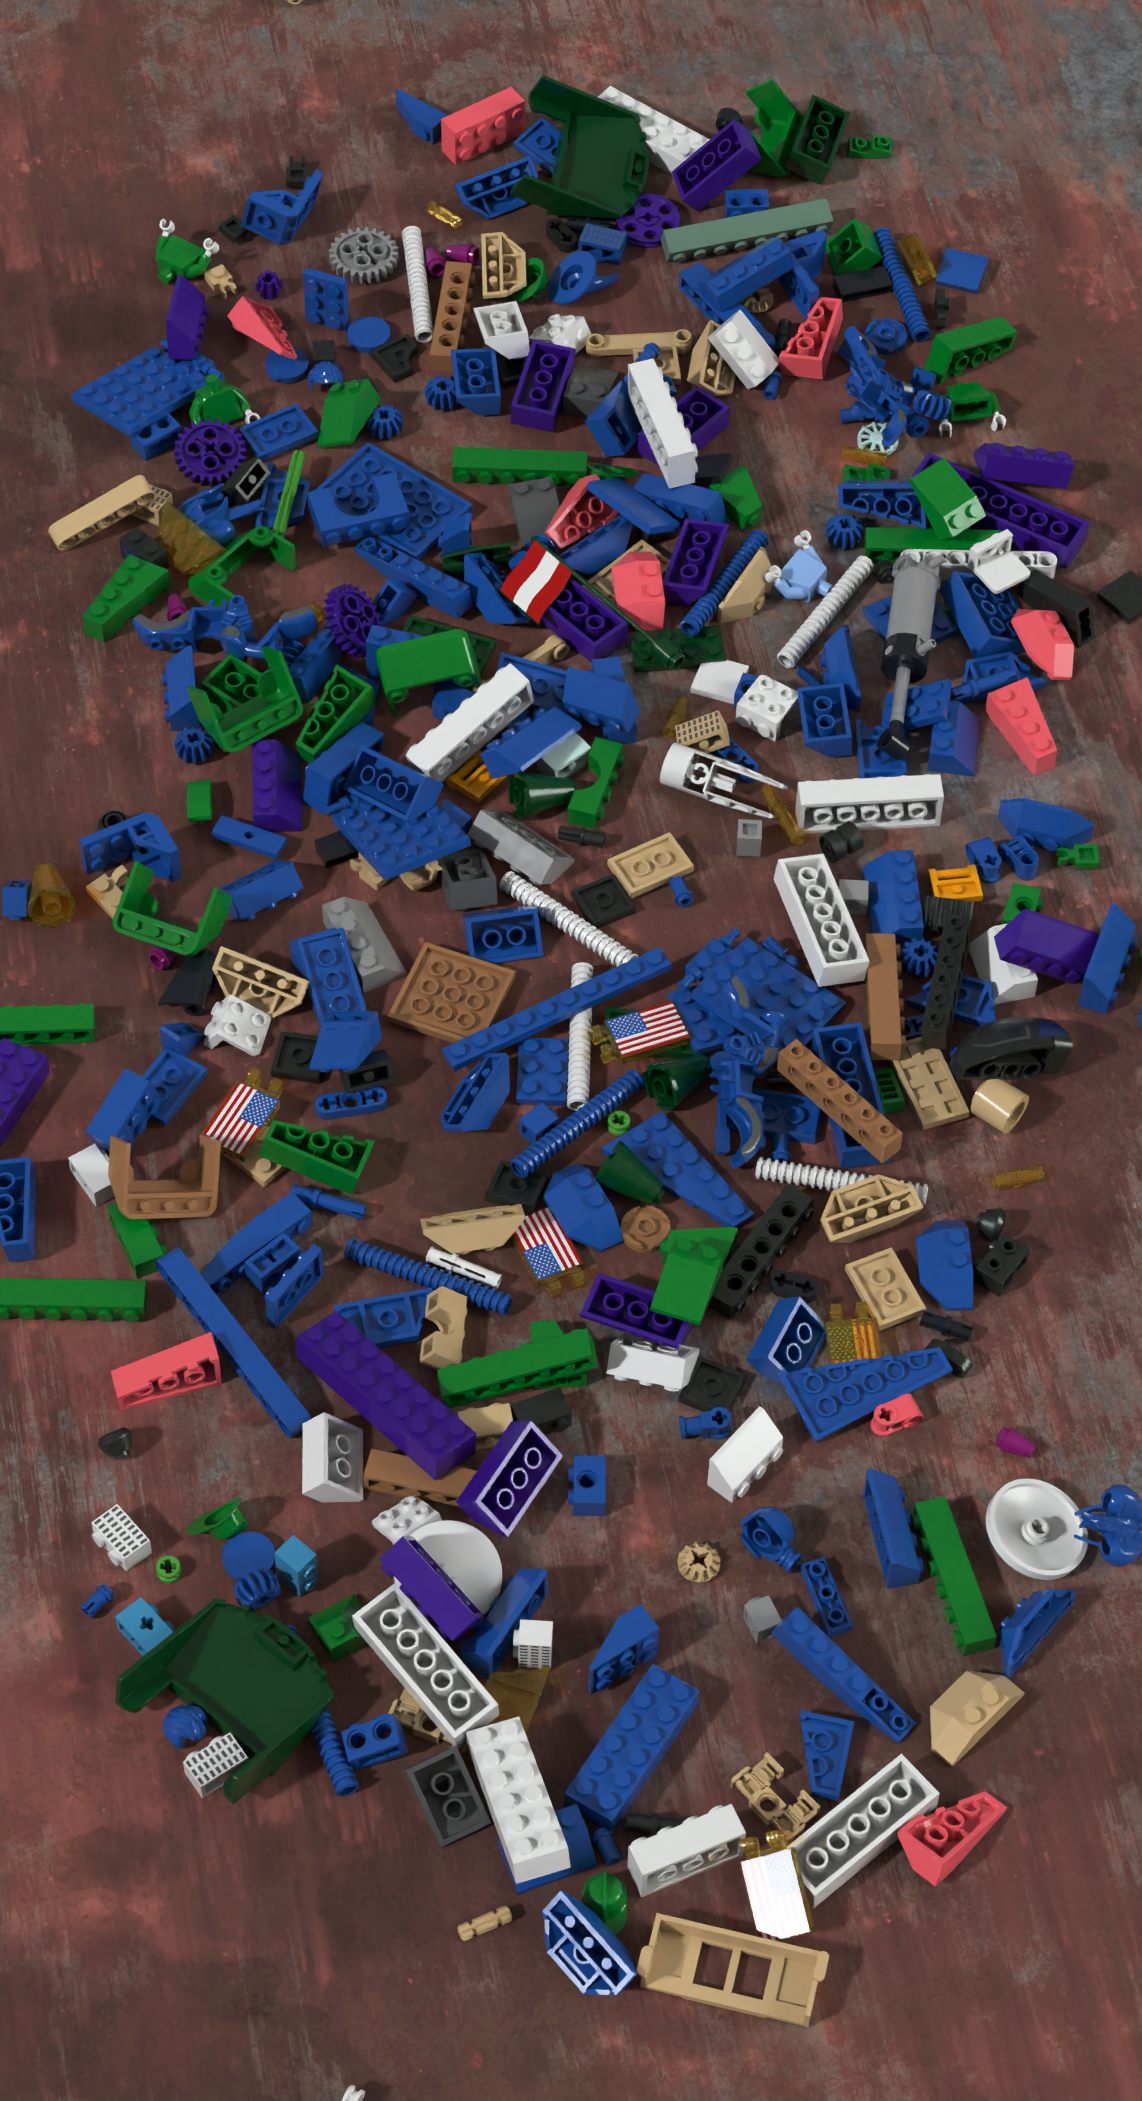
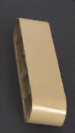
[48,475,155,551]

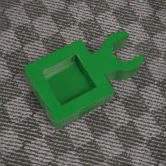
[1056,844,1100,869]

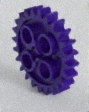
[174,418,247,487]
[323,583,383,658]

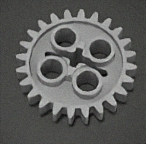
[329,227,399,284]

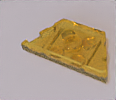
[156,502,226,576]
[485,1666,551,1736]

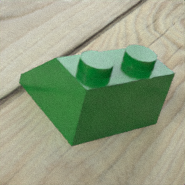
[826,218,882,275]

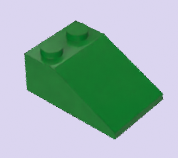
[317,379,381,449]
[909,458,986,540]
[201,653,262,713]
[650,1236,725,1326]

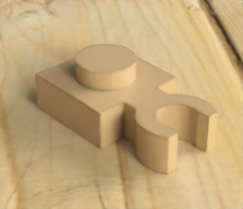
[204,264,237,299]
[350,853,390,890]

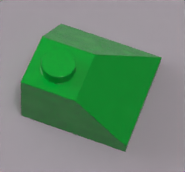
[306,1594,369,1663]

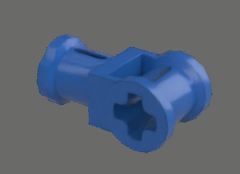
[679,1407,731,1440]

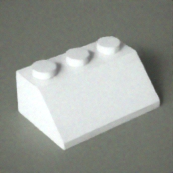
[474,301,530,359]
[707,310,779,389]
[968,924,1038,1005]
[606,1333,700,1391]
[707,1406,783,1503]
[302,1412,363,1502]

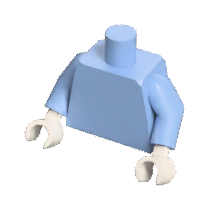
[765,530,834,602]

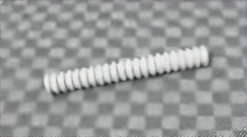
[402,226,434,343]
[777,556,874,668]
[499,871,638,966]
[567,962,593,1111]
[755,1157,928,1207]

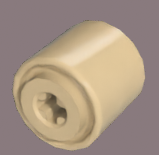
[971,1079,1029,1134]

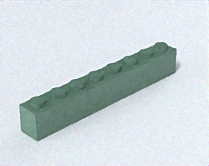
[661,198,833,263]

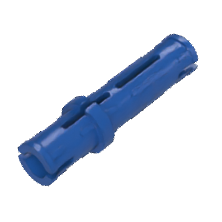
[950,668,1017,701]
[290,1184,367,1220]

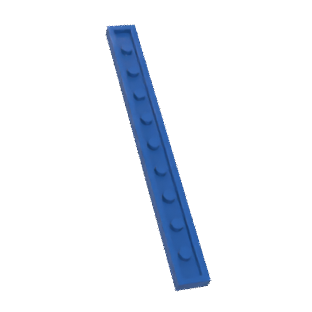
[442,947,672,1072]

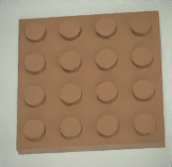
[387,942,516,1043]

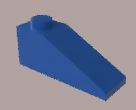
[395,89,448,144]

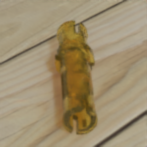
[760,784,806,846]

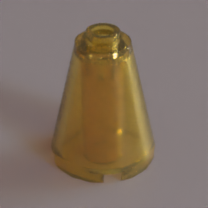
[27,863,76,928]

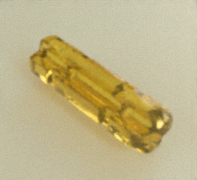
[426,201,463,229]

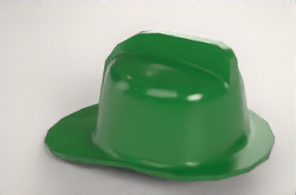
[511,258,548,301]
[587,462,639,481]
[186,1497,248,1540]
[582,1871,627,1935]

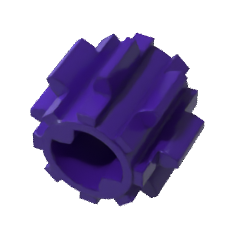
[255,271,282,300]

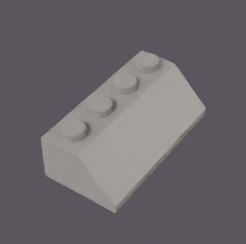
[467,810,575,886]
[322,897,408,993]

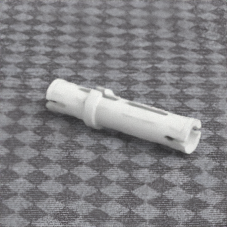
[426,1246,503,1290]

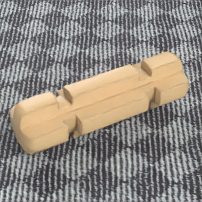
[458,1906,512,1941]

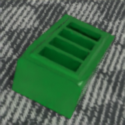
[874,1068,905,1114]

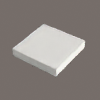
[690,660,749,704]

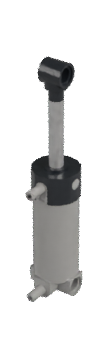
[877,553,948,760]

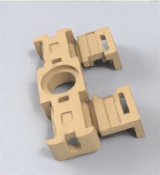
[388,1688,468,1752]
[731,1752,821,1845]

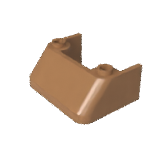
[108,1134,221,1219]

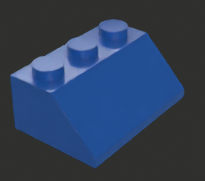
[451,348,501,416]
[162,645,199,732]
[562,666,641,734]
[797,683,852,758]
[927,700,981,777]
[219,860,304,921]
[462,904,543,964]
[746,1297,828,1384]
[498,1804,597,1895]

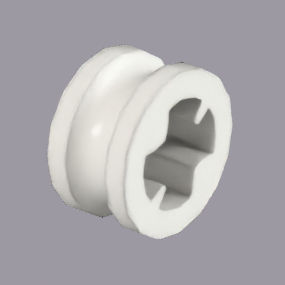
[342,2085,365,2101]

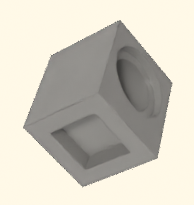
[736,819,762,857]
[839,879,868,914]
[743,1595,781,1644]

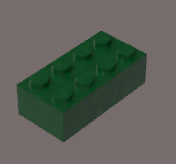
[783,94,850,185]

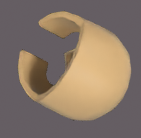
[400,860,443,891]

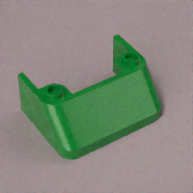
[745,79,802,178]
[189,526,296,610]
[375,629,482,715]
[186,646,303,753]
[112,861,233,957]

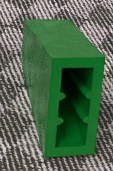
[709,464,762,532]
[659,1227,738,1270]
[530,1320,587,1390]

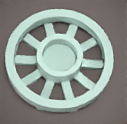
[857,422,899,457]

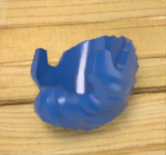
[308,361,344,391]
[162,1704,208,1749]

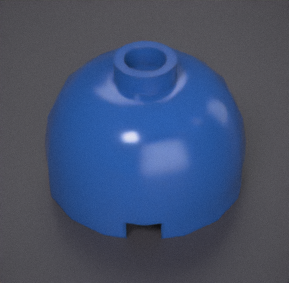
[740,1506,794,1562]

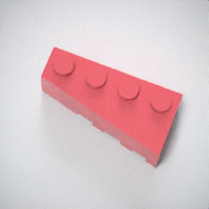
[985,677,1057,776]
[111,1332,222,1410]

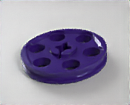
[616,194,680,248]

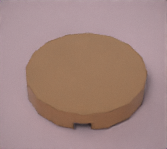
[621,1206,671,1253]

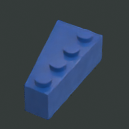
[838,480,932,529]

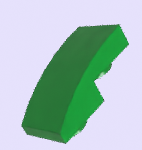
[847,134,893,159]
[187,779,213,823]

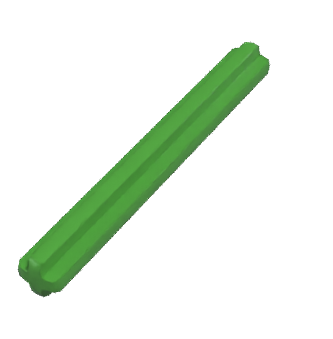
[272,450,305,538]

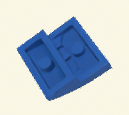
[936,248,989,294]

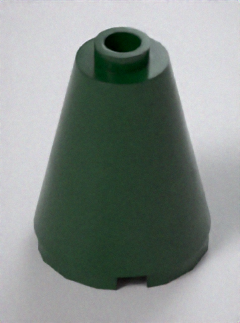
[508,772,577,819]
[643,1054,712,1111]
[595,1141,666,1205]

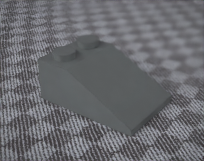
[563,365,619,419]
[508,477,560,548]
[437,848,497,911]
[402,1745,491,1847]

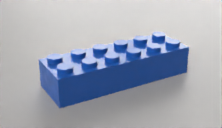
[811,1022,891,1169]
[564,1664,700,1833]

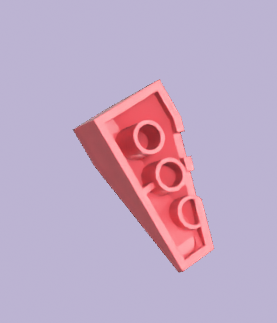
[227,296,297,360]
[545,474,618,549]
[897,1791,1007,1886]

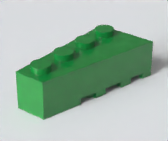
[924,316,1017,385]
[82,554,171,642]
[296,664,377,763]
[258,1120,375,1195]

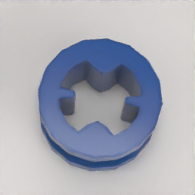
[777,1546,803,1574]

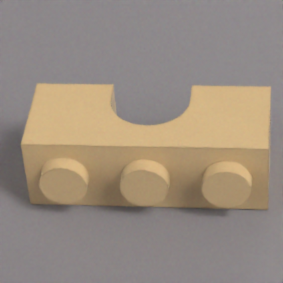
[419,1286,467,1370]

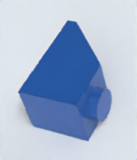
[438,513,472,554]
[371,578,418,627]
[2,880,33,920]

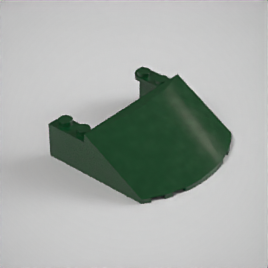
[510,75,649,218]
[115,1598,334,1804]

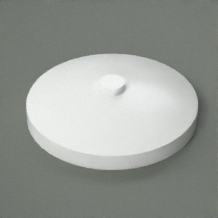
[986,1479,1088,1580]
[394,1520,502,1626]

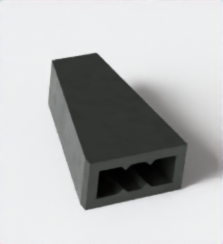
[1019,569,1095,648]

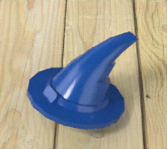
[548,250,620,305]

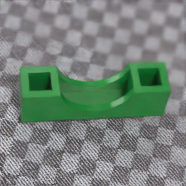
[567,737,626,829]

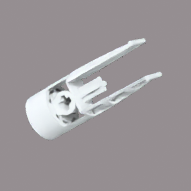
[660,742,788,820]

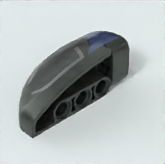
[950,1017,1073,1080]

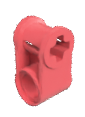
[870,1393,923,1437]

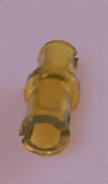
[841,444,887,467]
[662,696,690,739]
[991,1165,1044,1190]

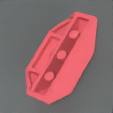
[611,552,665,631]
[1011,609,1074,680]

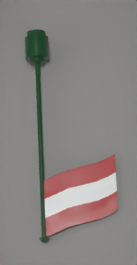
[500,536,686,670]

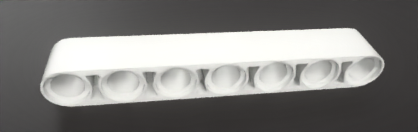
[900,549,1057,580]

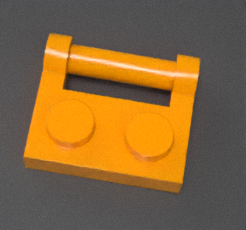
[446,750,508,803]
[927,864,983,902]

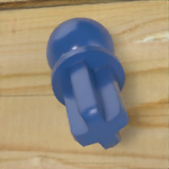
[761,936,800,970]

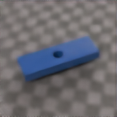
[211,815,287,860]
[799,1557,853,1637]

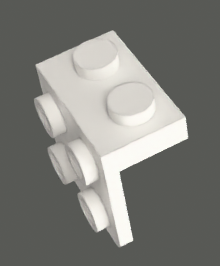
[529,314,591,353]
[968,529,1031,594]
[736,675,798,741]
[203,994,271,1057]
[372,1495,442,1545]

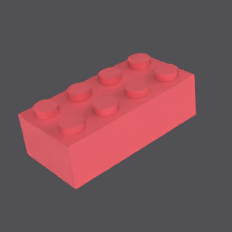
[441,87,525,165]

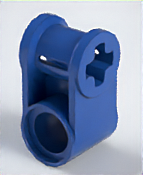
[998,834,1039,881]
[965,837,1002,883]

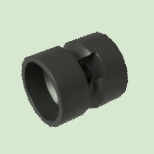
[819,821,864,863]

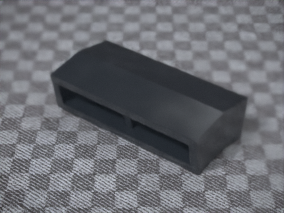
[833,266,893,302]
[314,831,359,868]

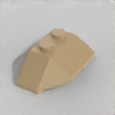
[481,232,527,299]
[687,320,736,396]
[717,547,775,623]
[212,946,310,1019]
[820,1174,924,1243]
[420,1204,525,1254]
[930,1671,1025,1767]

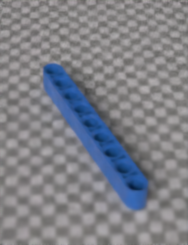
[155,1247,311,1439]

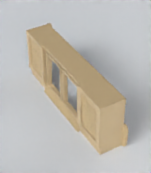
[637,1913,829,2027]

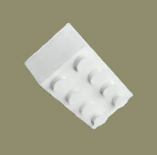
[627,1804,746,1898]

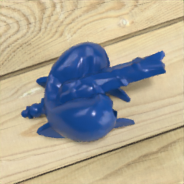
[169,483,266,547]
[1074,1484,1142,1567]

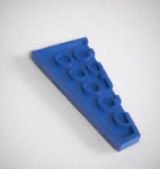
[602,1111,754,1229]
[777,1347,953,1443]

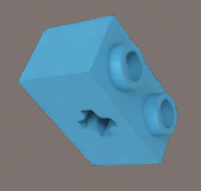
[274,1535,319,1597]
[115,1597,176,1656]

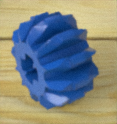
[425,375,459,412]
[913,390,952,420]
[366,403,403,441]
[825,512,864,551]
[174,725,215,765]
[900,937,939,979]
[233,1568,281,1611]

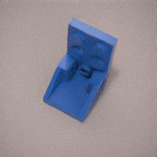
[241,169,324,245]
[778,230,827,320]
[79,812,182,882]

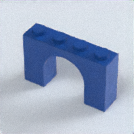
[307,473,410,547]
[366,625,460,693]

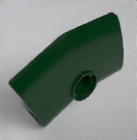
[440,542,518,576]

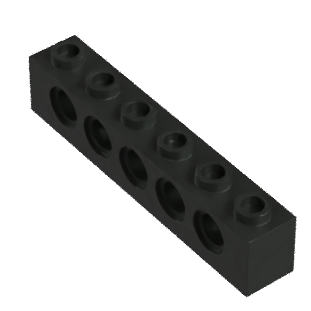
[921,914,972,1050]
[708,1184,815,1320]

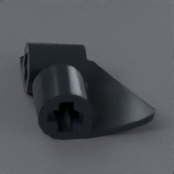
[158,948,217,1016]

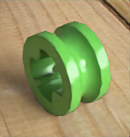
[608,1111,630,1136]
[156,1556,181,1583]

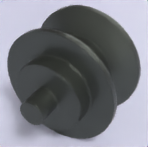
[873,560,895,584]

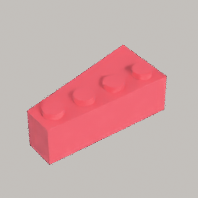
[779,297,843,380]

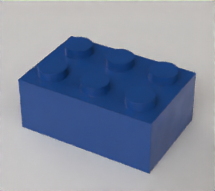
[85,1068,161,1155]

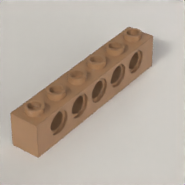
[430,261,476,372]
[777,1039,903,1164]

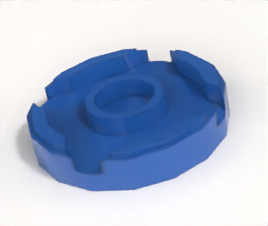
[347,316,391,353]
[865,318,908,355]
[265,347,309,384]
[222,1531,275,1582]

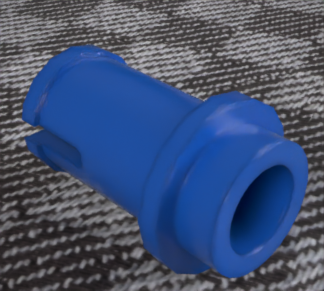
[635,343,660,362]
[763,371,782,400]
[839,408,868,424]
[669,876,693,907]
[771,1132,791,1164]
[80,1584,115,1619]
[592,1827,622,1866]

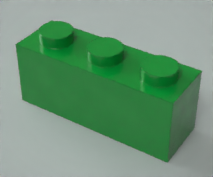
[107,1202,167,1279]

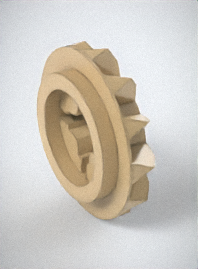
[739,287,773,313]
[677,1541,720,1583]

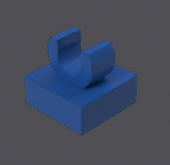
[909,366,937,392]

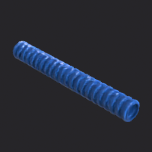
[873,227,931,342]
[680,530,769,636]
[510,1069,645,1178]
[344,1238,512,1316]
[286,1625,359,1796]

